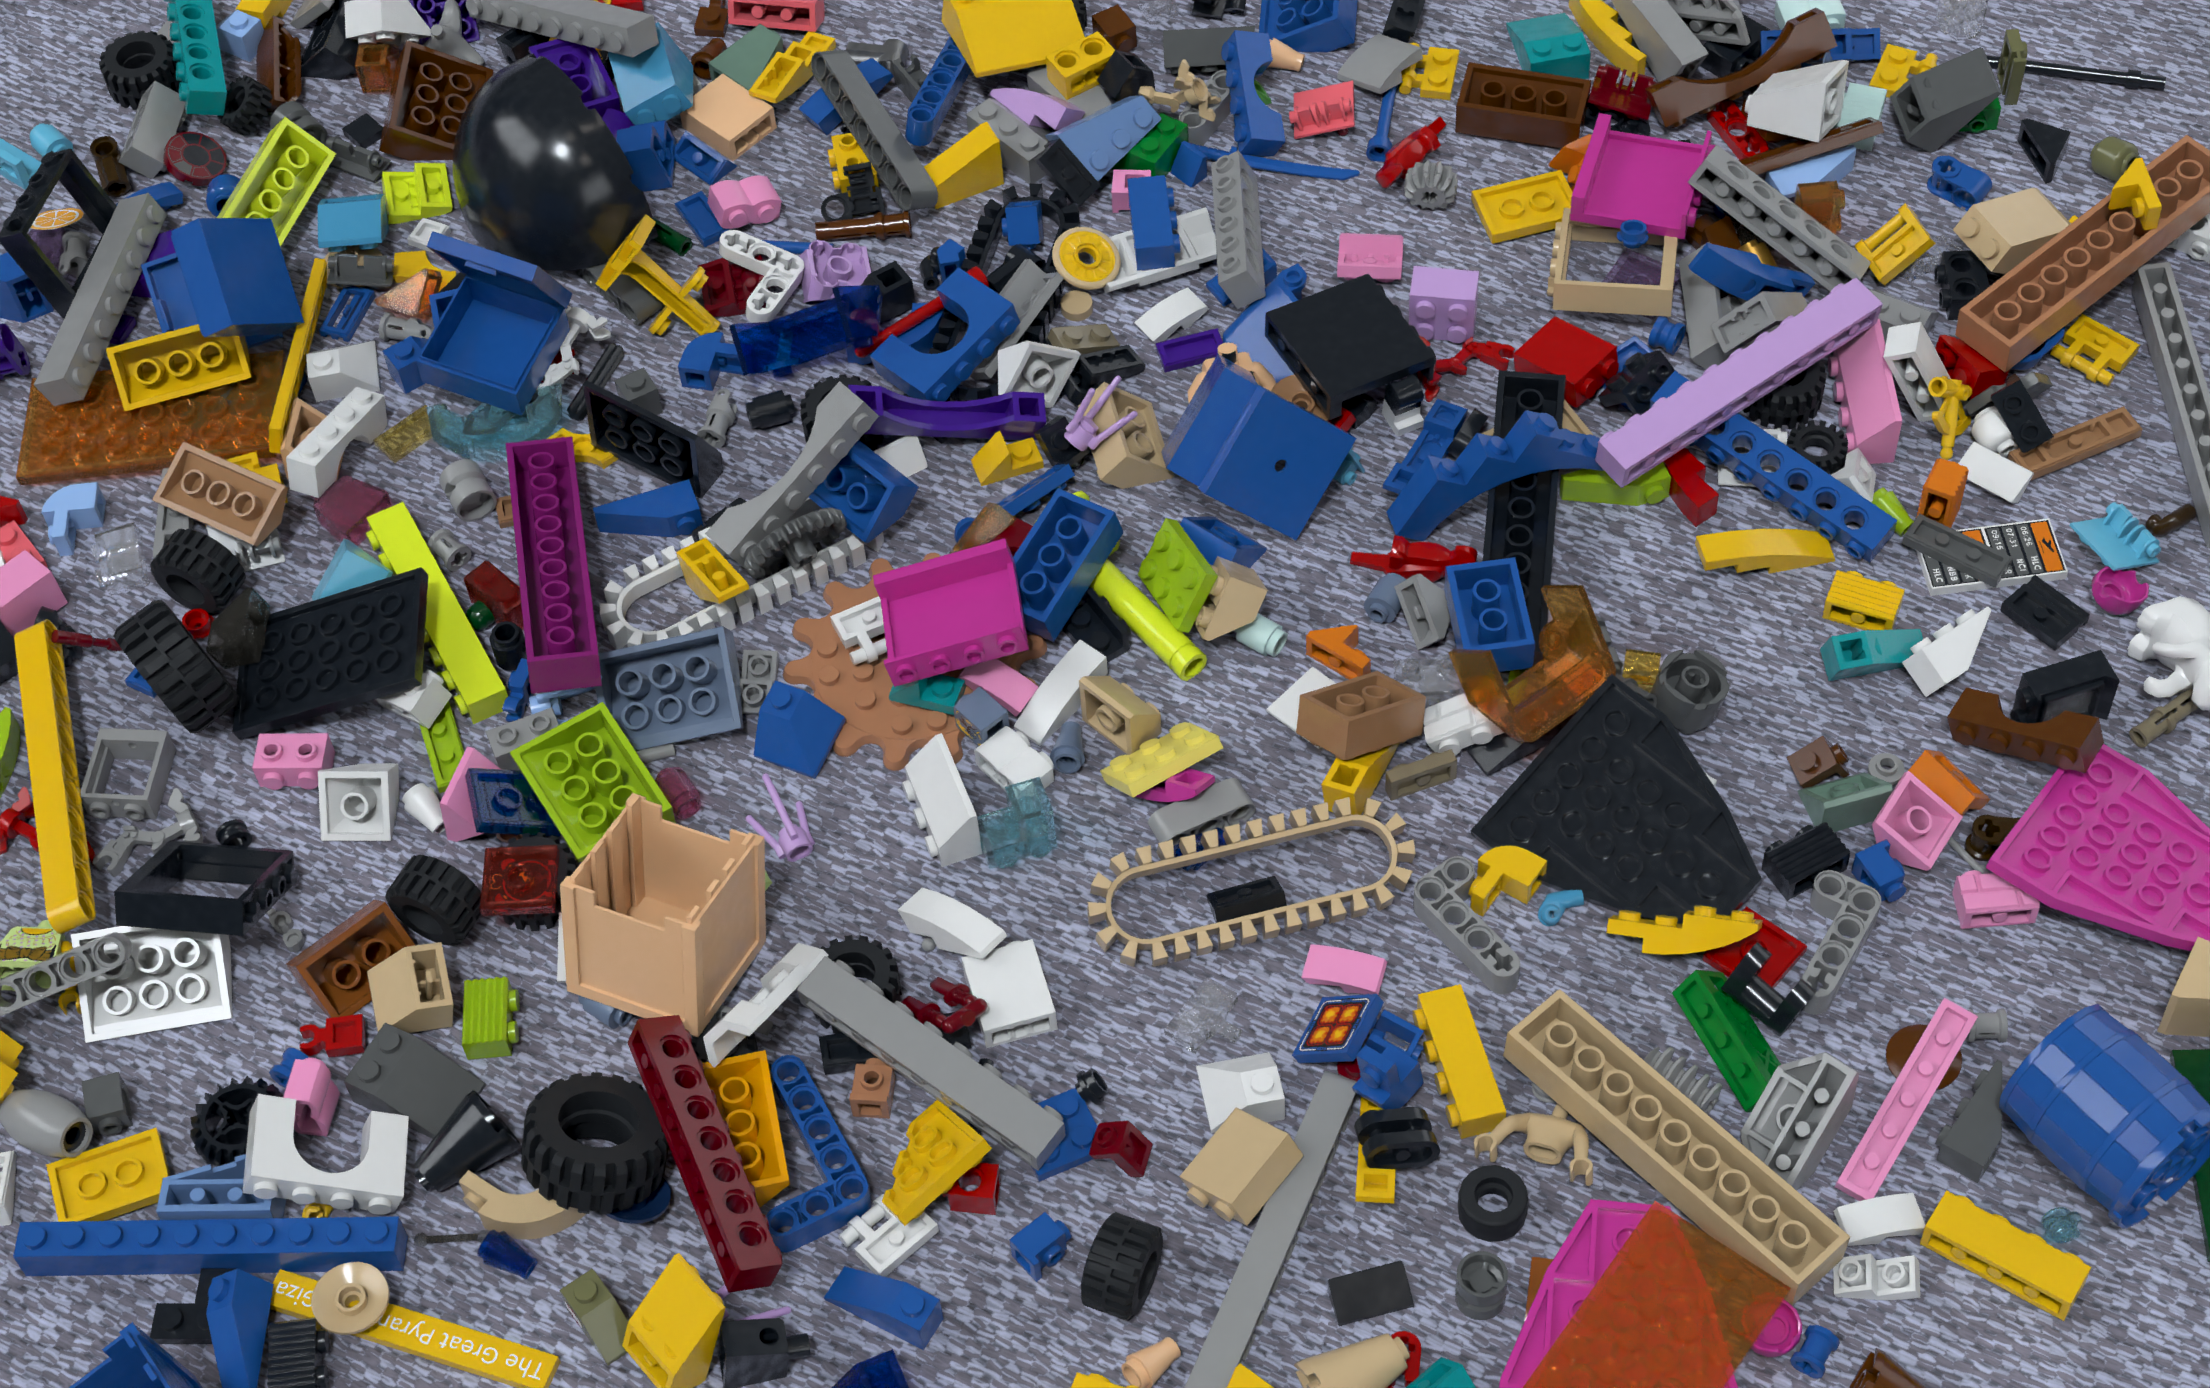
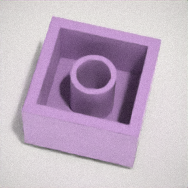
[1409,266,1479,343]

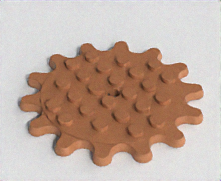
[782,553,1047,771]

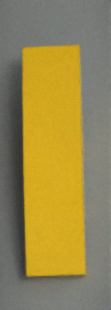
[1568,0,1647,82]
[749,31,836,104]
[1695,529,1835,574]

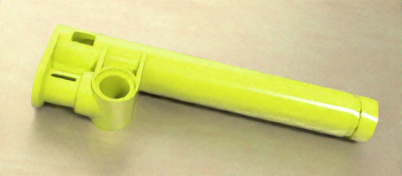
[1036,491,1207,681]

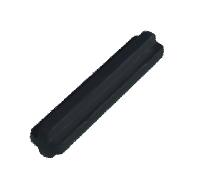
[567,343,624,421]

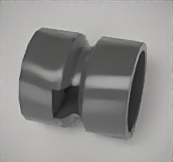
[270,101,327,144]
[1455,1251,1508,1320]

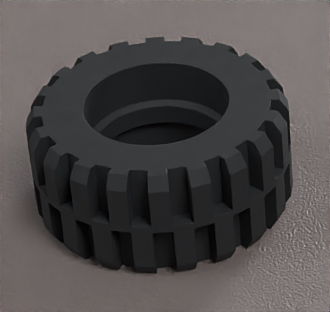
[113,600,239,733]
[521,1072,669,1214]

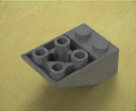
[1890,47,2001,153]

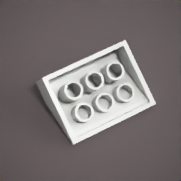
[71,926,233,1043]

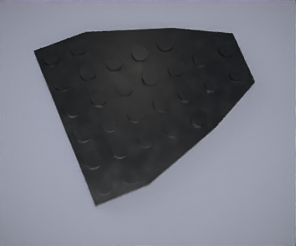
[1470,674,1762,924]

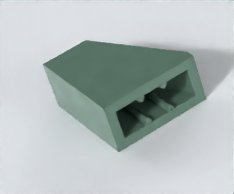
[708,24,784,100]

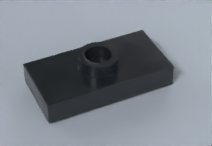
[1075,344,1146,385]

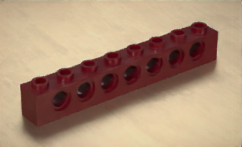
[627,1015,783,1293]

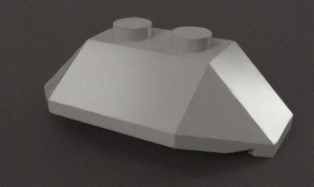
[1667,0,1751,46]
[1740,1052,1860,1190]

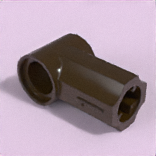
[90,136,131,198]

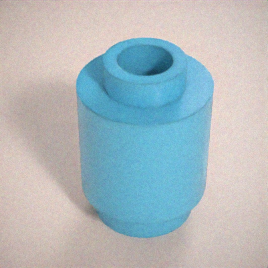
[29,123,73,157]

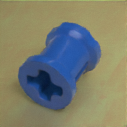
[1790,1325,1840,1379]

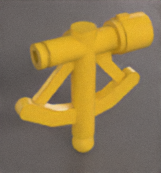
[1928,376,1972,460]

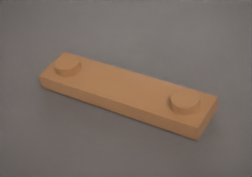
[2007,406,2143,481]

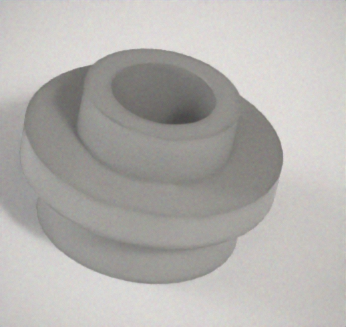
[1868,753,1905,785]

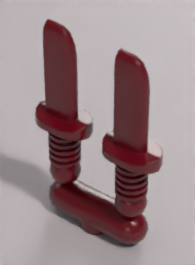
[901,977,988,1034]

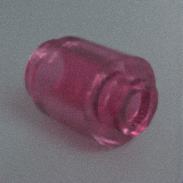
[655,767,701,819]

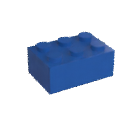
[1444,557,1535,676]

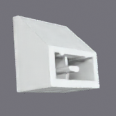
[344,0,431,48]

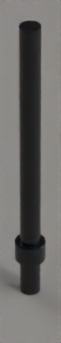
[1986,55,2166,90]

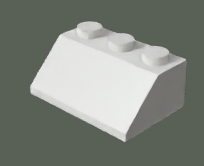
[902,733,982,867]

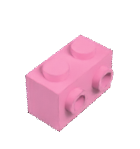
[252,733,335,790]

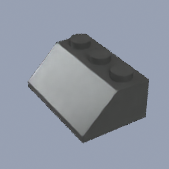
[1163,26,1255,74]

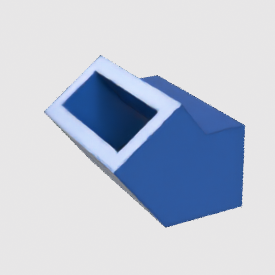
[937,239,966,283]

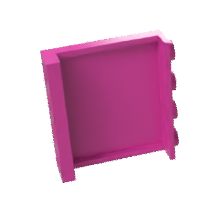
[1570,113,1716,239]
[873,538,1029,687]

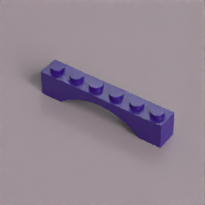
[848,385,1047,441]

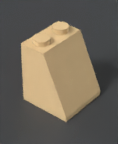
[1953,187,2071,274]
[2157,937,2210,1037]

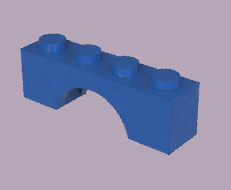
[1221,30,1286,157]

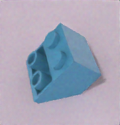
[317,194,389,252]

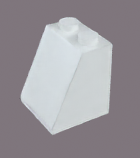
[1745,60,1849,143]

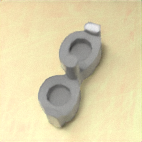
[267,908,305,953]

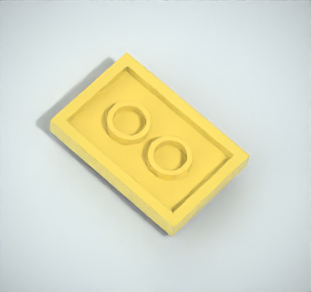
[1100,722,1223,798]

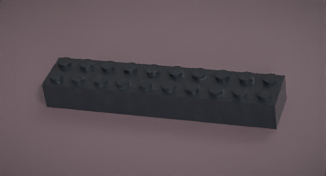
[1482,370,1566,675]

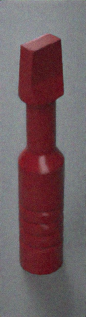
[51,630,122,651]

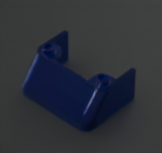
[729,285,883,378]

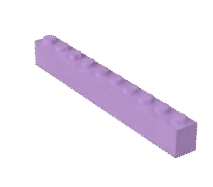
[1595,278,1883,488]

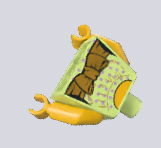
[0,920,81,1016]

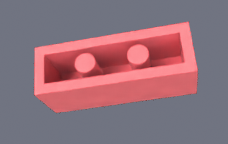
[728,0,825,32]

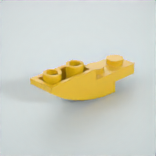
[1607,905,1763,955]

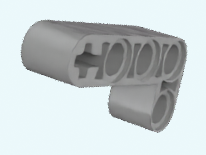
[1413,856,1520,995]
[1802,870,1881,1015]

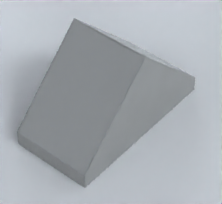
[1394,574,1450,650]

